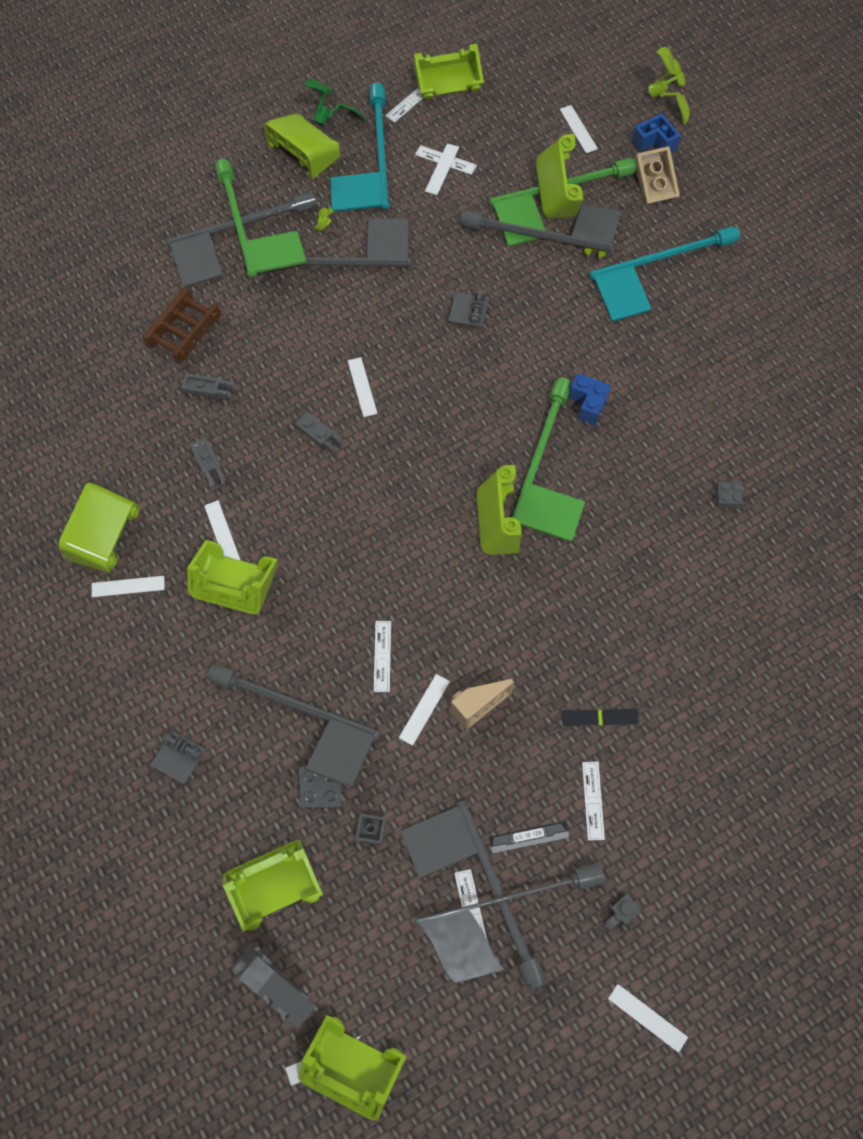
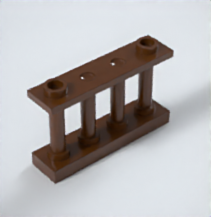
[142,286,221,365]

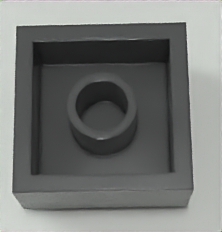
[716,482,743,509]
[355,814,386,846]

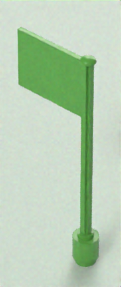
[489,158,637,247]
[215,159,306,277]
[512,377,585,542]

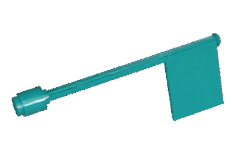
[330,83,390,212]
[589,226,740,322]

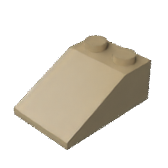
[633,146,680,204]
[451,679,514,730]

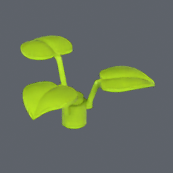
[648,47,690,125]

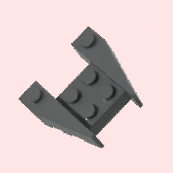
[232,945,316,1029]

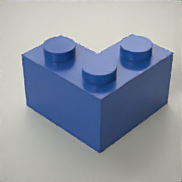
[632,113,681,152]
[569,373,611,425]

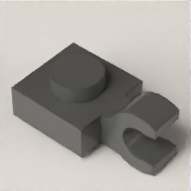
[604,894,642,931]

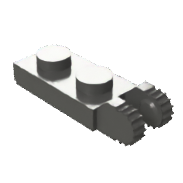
[181,373,234,399]
[295,411,344,454]
[189,437,226,487]

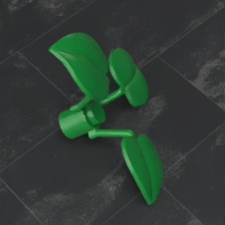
[305,78,365,125]

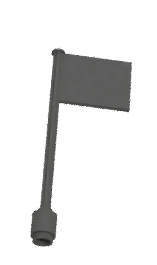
[166,192,317,287]
[460,204,622,253]
[300,219,411,267]
[207,664,380,788]
[401,801,546,991]

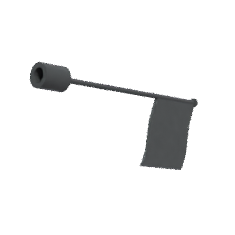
[414,863,605,983]

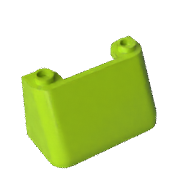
[413,44,484,100]
[264,113,340,179]
[536,134,583,219]
[477,465,522,555]
[59,482,139,573]
[187,540,278,614]
[223,840,323,932]
[298,1015,407,1121]

